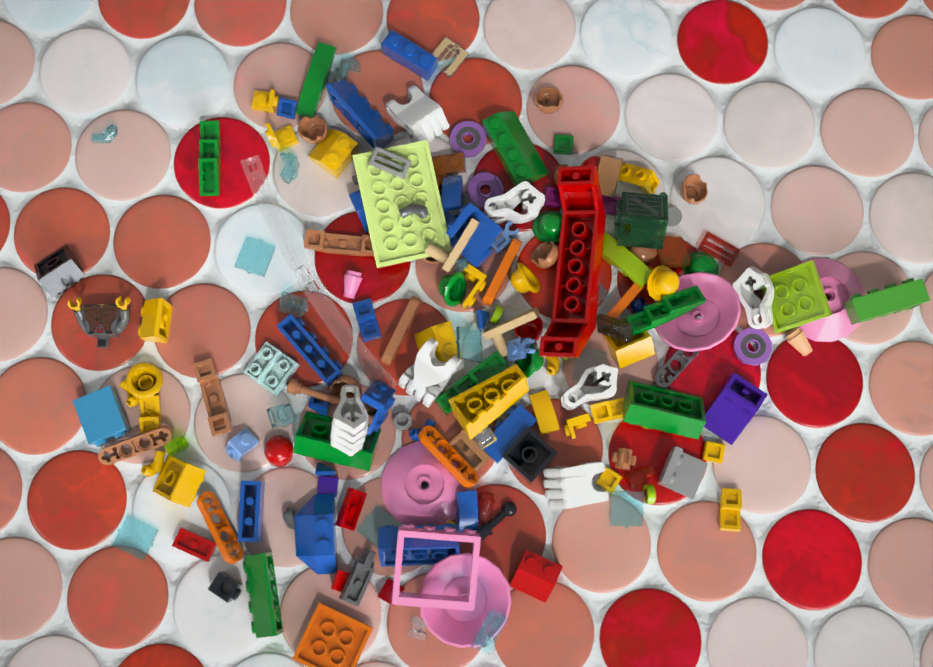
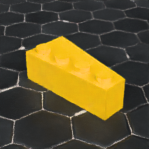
[448,364,529,440]

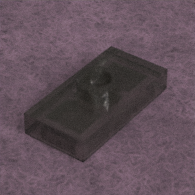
[596,313,632,343]

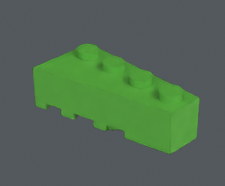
[843,278,930,325]

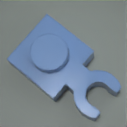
[491,221,519,255]
[507,338,536,361]

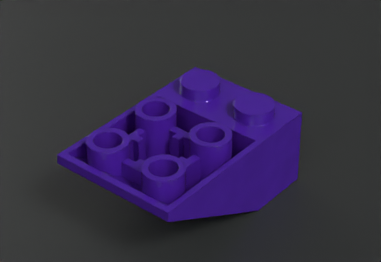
[704,373,768,445]

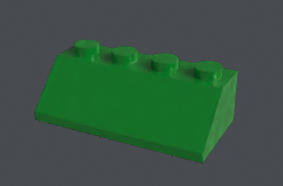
[482,111,549,187]
[622,380,706,439]
[293,411,381,471]
[243,552,283,638]

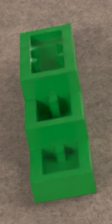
[296,42,337,118]
[198,121,221,196]
[625,286,706,336]
[435,351,509,416]

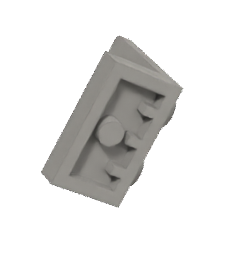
[657,446,708,499]

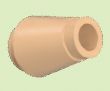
[785,327,813,356]

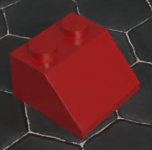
[509,549,563,603]

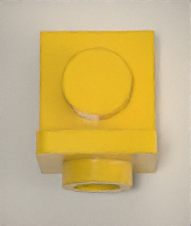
[251,89,279,113]
[563,413,591,440]

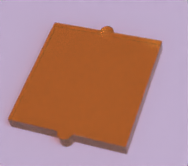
[653,236,691,268]

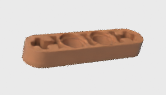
[381,296,422,366]
[98,425,174,465]

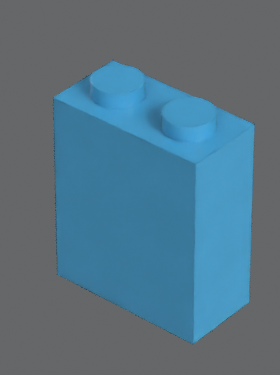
[73,385,131,447]

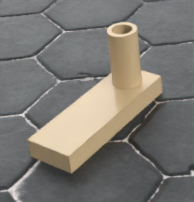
[425,218,480,272]
[482,307,540,357]

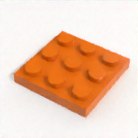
[292,602,373,667]

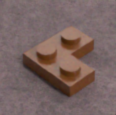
[431,152,466,194]

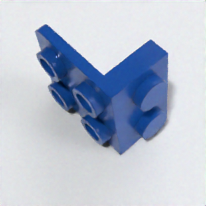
[446,203,502,258]
[361,379,396,435]

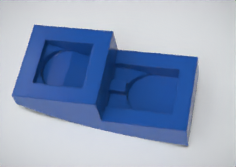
[442,175,463,211]
[352,298,382,343]
[455,490,478,532]

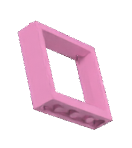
[392,524,481,611]

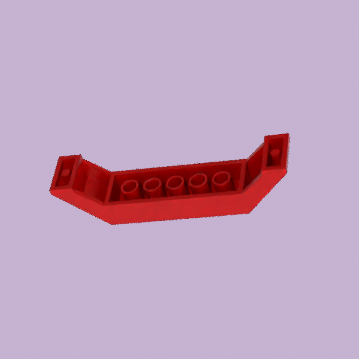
[539,165,606,358]

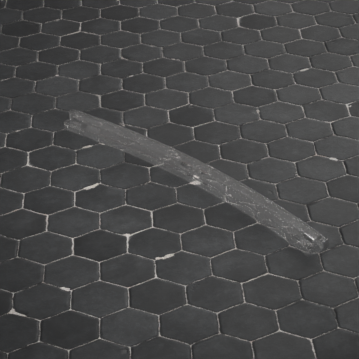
[241,155,398,388]

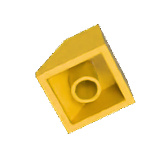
[308,128,360,179]
[138,298,173,343]
[414,321,462,363]
[601,321,655,368]
[152,455,206,508]

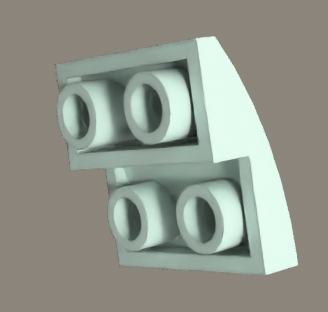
[243,341,300,396]

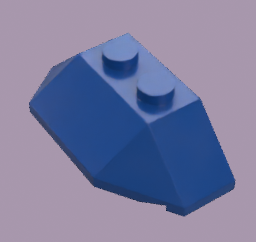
[295,493,338,575]

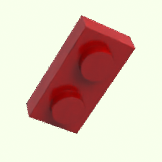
[335,487,367,531]
[172,527,217,562]

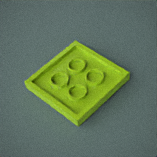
[761,260,832,334]

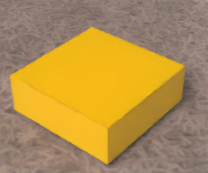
[702,440,726,464]
[595,466,622,494]

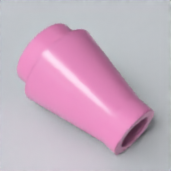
[343,270,363,299]

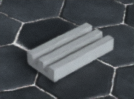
[369,146,412,180]

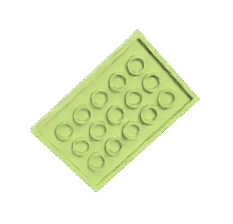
[352,140,452,268]

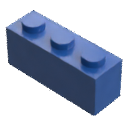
[381,30,438,81]
[480,404,537,464]
[237,481,265,542]

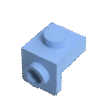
[225,428,259,462]

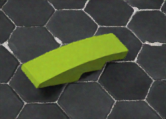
[602,232,652,289]

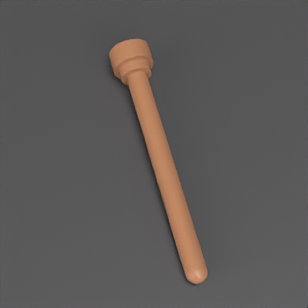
[287,378,377,416]

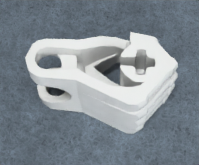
[385,85,450,143]
[484,181,545,224]
[732,266,775,329]
[398,338,461,408]
[560,364,618,410]
[330,384,368,456]
[543,461,609,509]

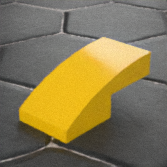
[529,390,560,435]
[139,394,161,436]
[590,397,625,424]
[719,488,742,532]

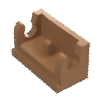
[597,155,624,197]
[449,430,490,472]

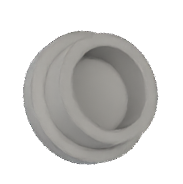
[393,411,412,431]

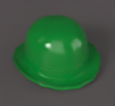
[532,211,562,243]
[681,252,719,275]
[438,272,466,307]
[515,343,544,378]

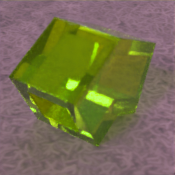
[164,435,189,457]

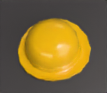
[510,262,540,293]
[647,265,679,301]
[126,362,163,398]

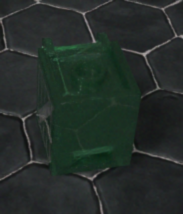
[613,192,669,250]

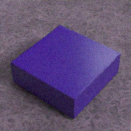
[317,476,339,498]

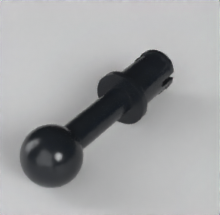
[472,501,517,543]

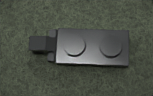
[339,548,376,606]

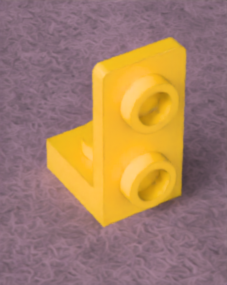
[265,122,299,152]
[619,162,660,197]
[462,263,488,310]

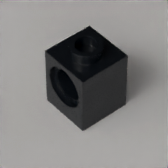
[208,571,243,603]

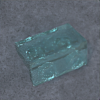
[471,607,508,654]

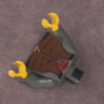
[68,296,131,349]

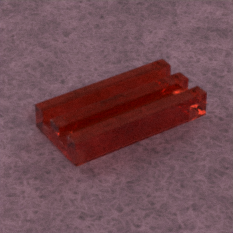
[697,231,740,267]

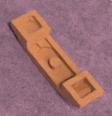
[304,229,374,256]
[193,358,232,437]

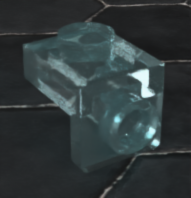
[334,58,361,81]
[280,152,300,184]
[277,292,309,317]
[267,403,295,428]

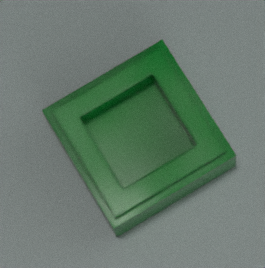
[553,134,573,155]

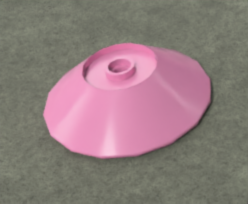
[793,258,865,342]
[655,272,741,352]
[381,441,469,526]
[420,553,511,648]

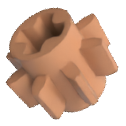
[611,448,637,470]

